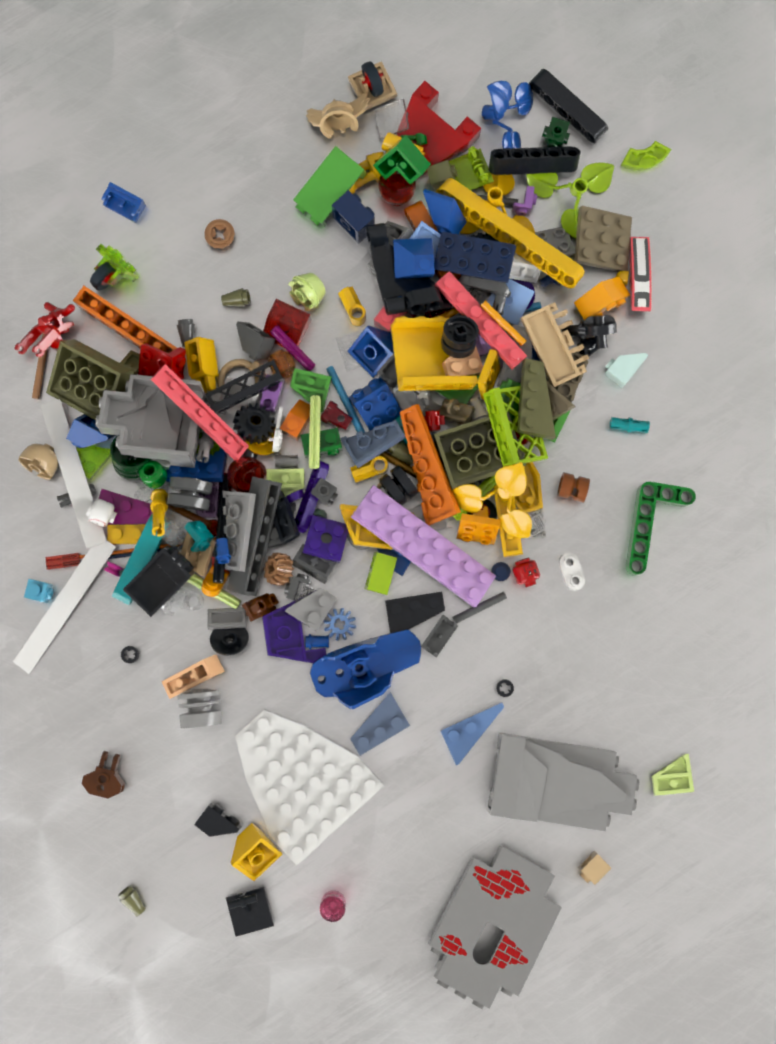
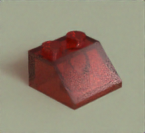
[263,299,312,348]

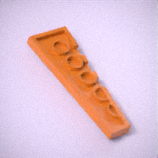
[400,404,461,526]

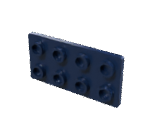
[434,232,516,283]

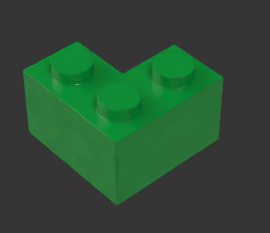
[373,135,431,184]

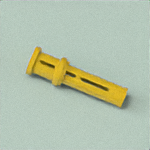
[150,489,168,537]

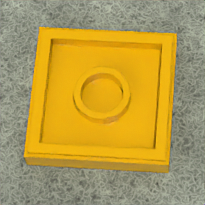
[477,349,501,400]

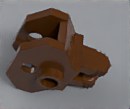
[81,751,126,799]

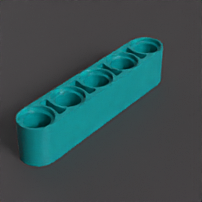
[112,513,171,605]

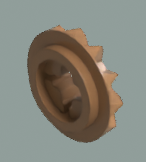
[205,219,235,250]

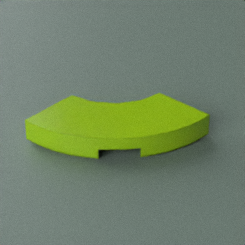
[621,141,672,170]

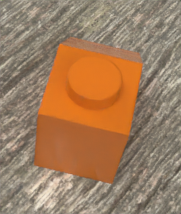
[280,399,310,441]

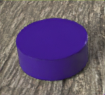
[286,489,305,503]

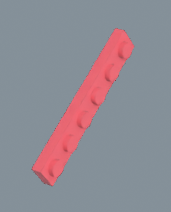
[434,271,527,370]
[151,364,249,461]

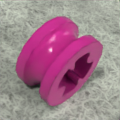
[104,561,124,577]

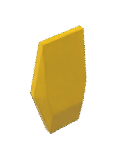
[514,457,543,513]

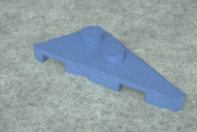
[440,702,504,765]

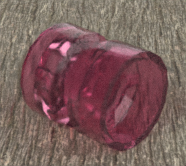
[320,890,346,922]

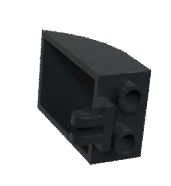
[123,546,196,617]

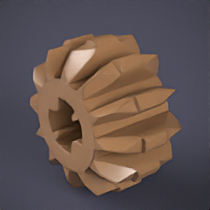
[263,553,294,586]

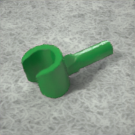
[401,133,427,146]

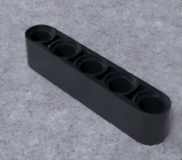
[529,69,608,144]
[488,146,581,175]

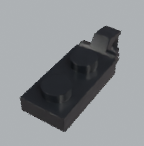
[274,491,300,544]

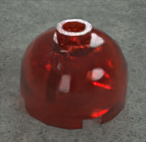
[378,171,416,206]
[227,456,267,493]

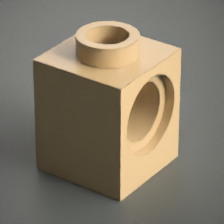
[578,851,611,885]

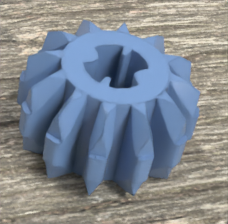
[324,608,356,641]

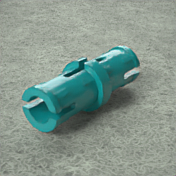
[609,417,650,433]

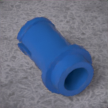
[215,538,231,564]
[305,634,329,649]

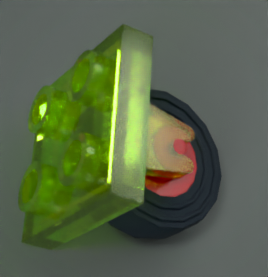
[90,244,139,291]

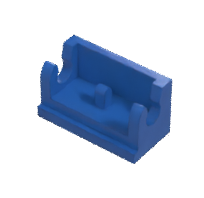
[102,182,146,223]

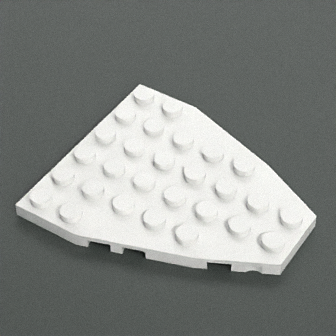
[235,710,384,866]

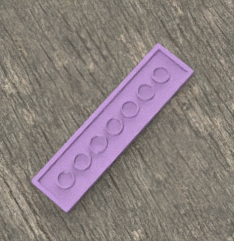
[351,485,496,607]

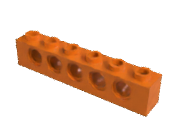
[73,285,177,353]

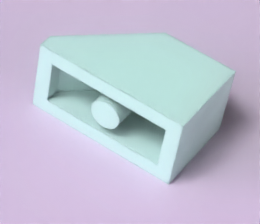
[605,353,649,388]

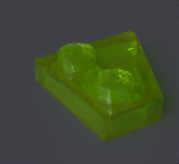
[76,445,111,480]

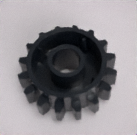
[233,403,276,444]

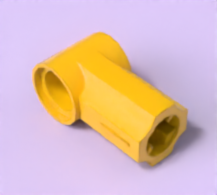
[338,286,366,326]
[350,456,389,483]

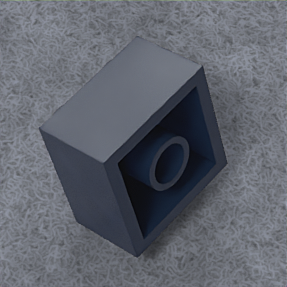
[332,190,375,244]

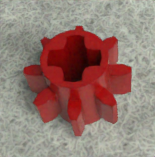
[424,410,445,431]

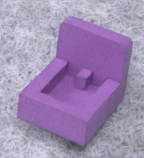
[511,186,537,216]

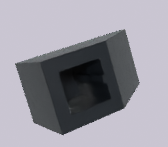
[194,803,242,837]

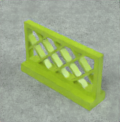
[483,386,548,467]

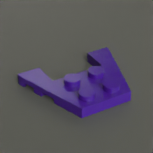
[262,591,326,663]

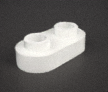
[559,553,585,591]

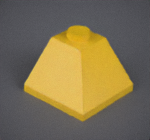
[231,823,282,881]

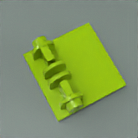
[449,146,494,190]

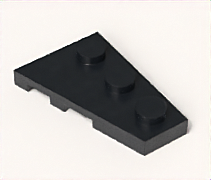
[385,592,445,633]

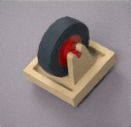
[348,61,397,111]

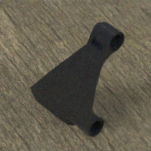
[366,223,453,315]

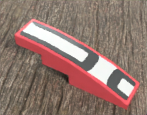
[629,237,651,311]

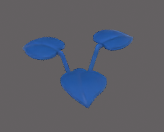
[482,81,533,149]

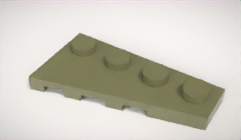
[517,358,556,440]

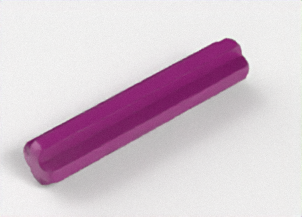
[270,326,315,371]

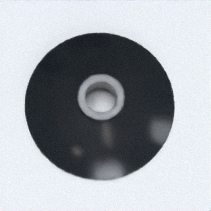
[210,628,249,656]

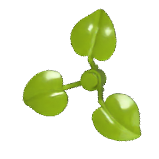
[526,162,614,239]

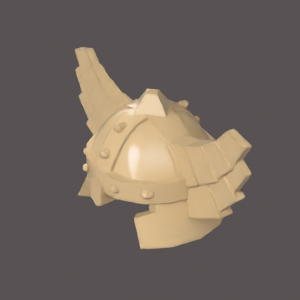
[306,93,369,139]

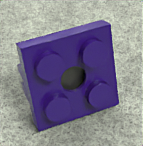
[303,515,348,563]

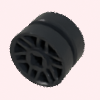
[441,315,479,358]
[378,465,419,505]

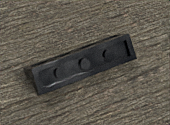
[205,360,284,415]

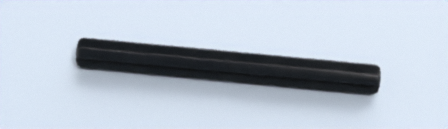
[213,473,232,584]

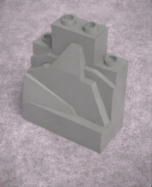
[96,374,206,468]

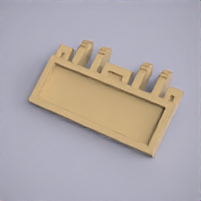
[520,302,590,387]

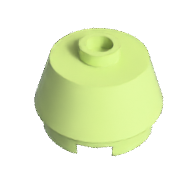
[288,273,326,311]

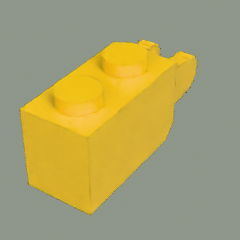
[184,337,219,393]

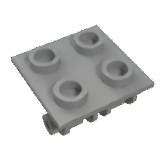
[535,227,575,258]

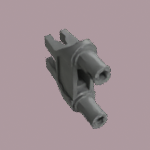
[458,275,511,315]

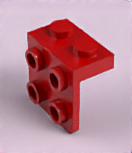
[138,343,186,380]

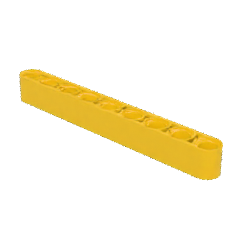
[436,178,585,289]

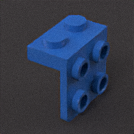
[348,378,402,431]

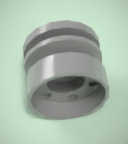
[178,688,222,728]

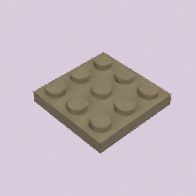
[574,205,632,272]

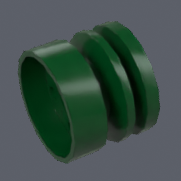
[110,435,152,480]

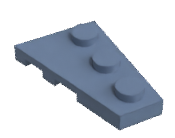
[340,420,406,468]
[350,692,410,756]

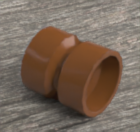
[557,472,590,503]

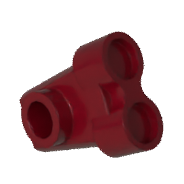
[320,401,353,430]

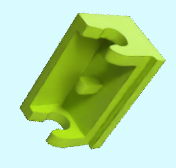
[364,552,397,595]

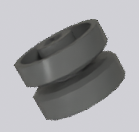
[166,477,213,511]

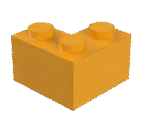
[574,276,630,320]

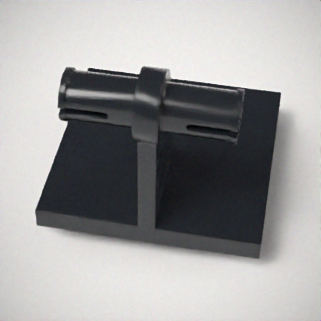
[226,887,274,937]

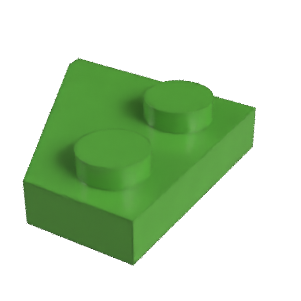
[290,368,332,412]

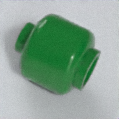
[139,460,167,489]

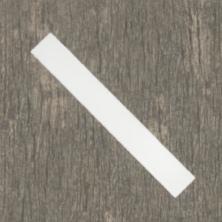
[39,399,107,548]
[13,541,116,674]

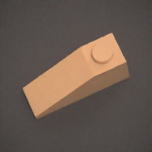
[162,654,225,699]

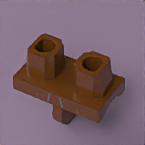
[242,593,279,622]

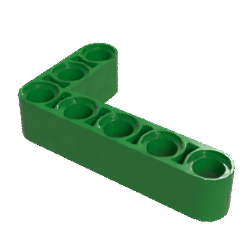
[626,482,696,575]

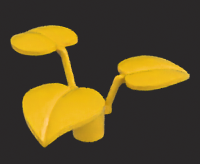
[460,173,535,234]
[453,462,532,538]

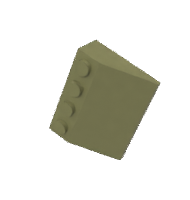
[46,339,134,420]
[433,412,526,489]

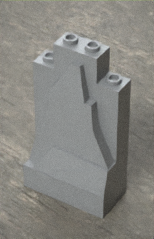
[487,732,639,831]

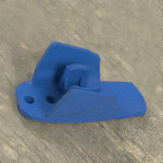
[310,629,421,709]

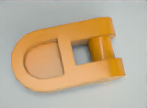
[201,565,230,597]

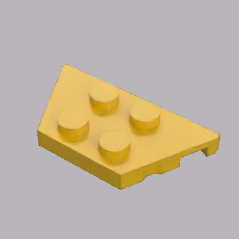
[339,504,414,550]

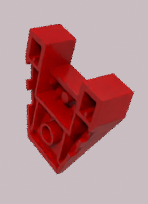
[397,81,481,178]

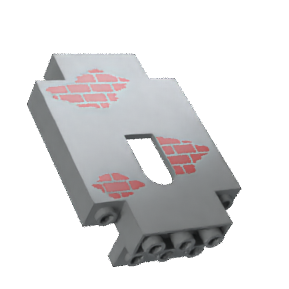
[428,846,562,1009]

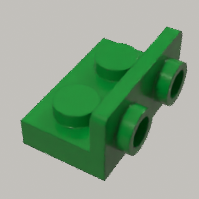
[301,427,343,458]

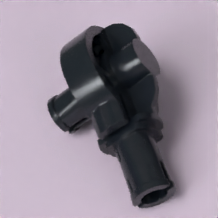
[562,315,617,349]

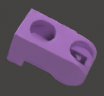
[260,375,285,413]

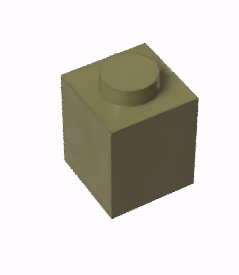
[427,160,458,190]

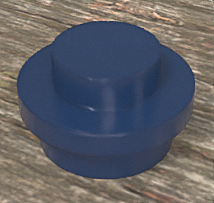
[491,562,511,581]

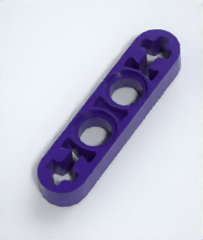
[295,461,329,533]

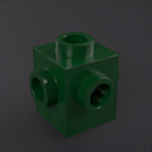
[542,116,570,147]

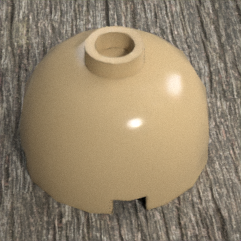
[18,444,59,480]

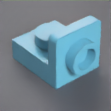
[24,579,54,603]

